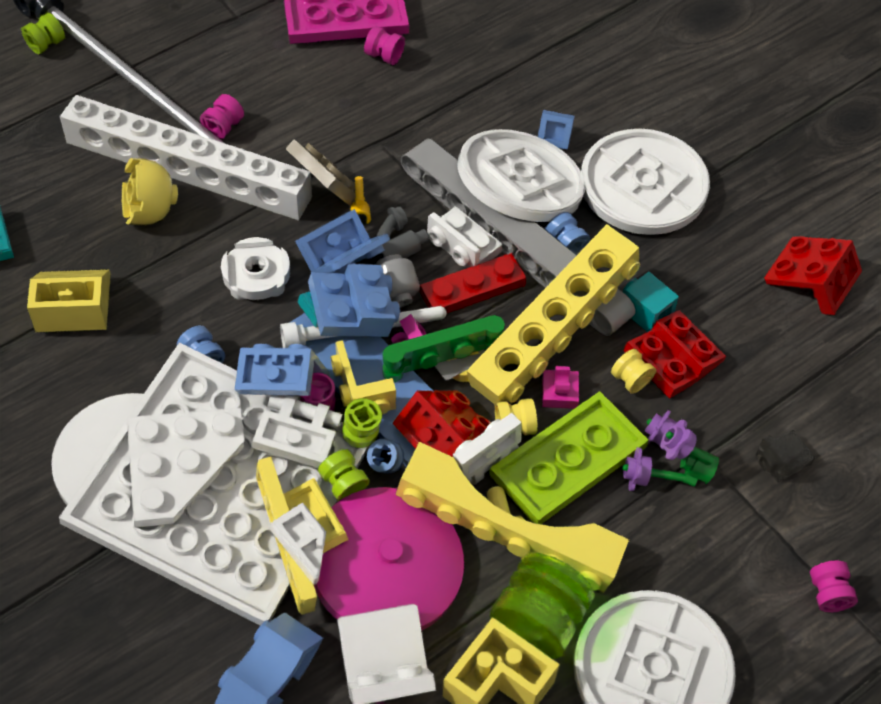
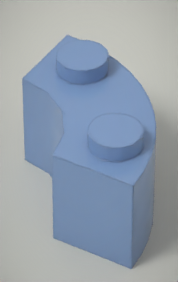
[215,613,323,704]

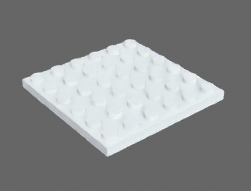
[59,343,370,626]

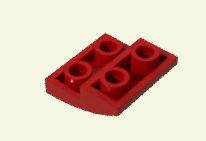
[623,310,726,399]

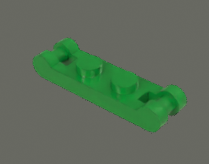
[382,315,505,382]

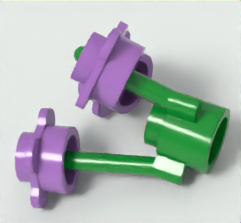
[623,410,719,491]

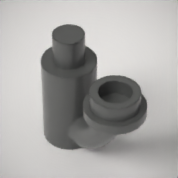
[376,206,430,261]

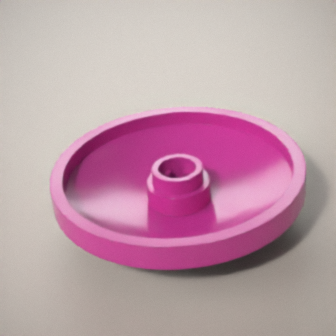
[314,487,464,631]

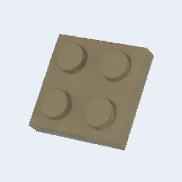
[286,139,356,206]

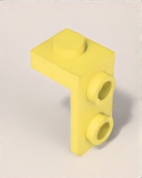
[331,340,396,415]

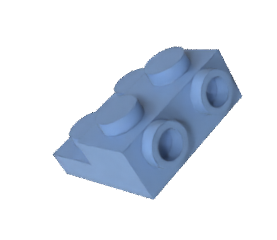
[308,264,400,337]

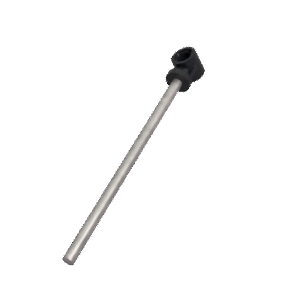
[13,0,224,143]

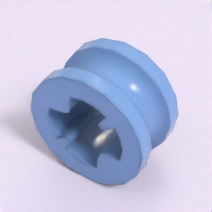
[367,439,404,473]

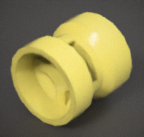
[495,398,537,435]

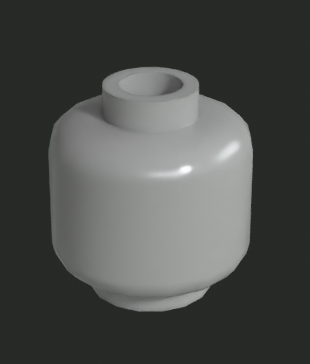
[376,254,420,307]

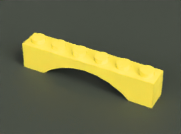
[395,442,629,593]

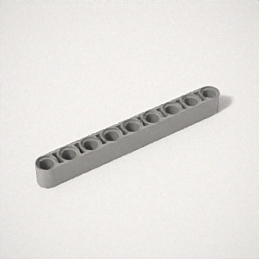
[401,139,635,336]

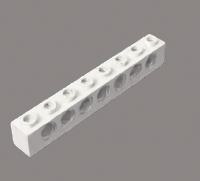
[60,95,312,220]

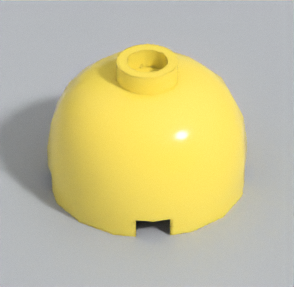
[122,158,178,225]

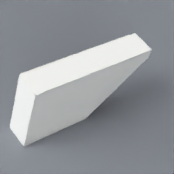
[270,502,326,585]

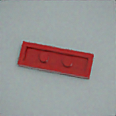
[420,253,527,313]

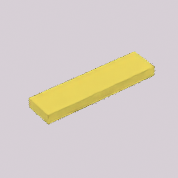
[256,457,317,615]

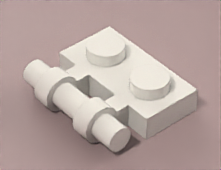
[252,395,343,468]
[453,413,521,485]

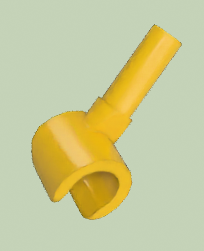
[350,176,371,224]

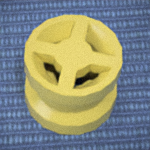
[611,349,656,394]

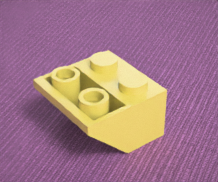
[27,270,110,332]

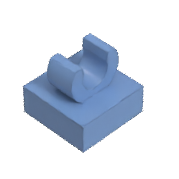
[538,110,575,150]

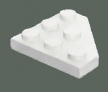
[127,408,245,528]

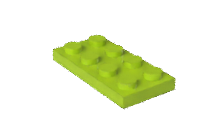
[489,391,649,524]

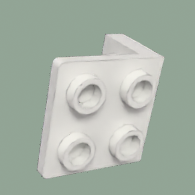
[338,604,436,704]

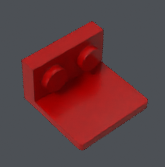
[764,236,862,315]
[392,390,491,457]

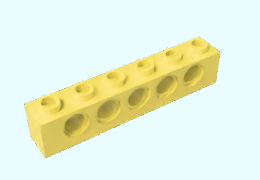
[467,224,640,405]

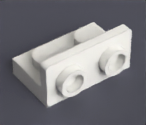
[427,206,503,268]

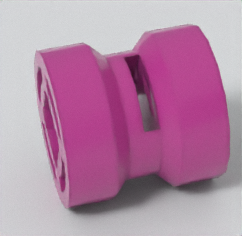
[364,26,405,65]
[200,94,244,139]
[299,373,336,412]
[810,560,858,612]

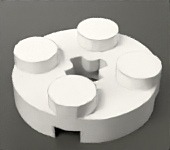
[221,237,290,300]

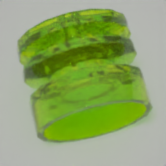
[490,553,595,659]

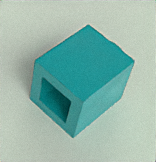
[623,271,679,332]

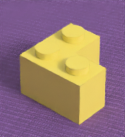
[442,617,559,704]

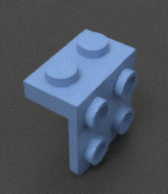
[295,209,391,273]

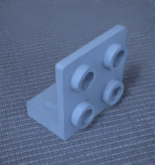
[234,344,330,396]

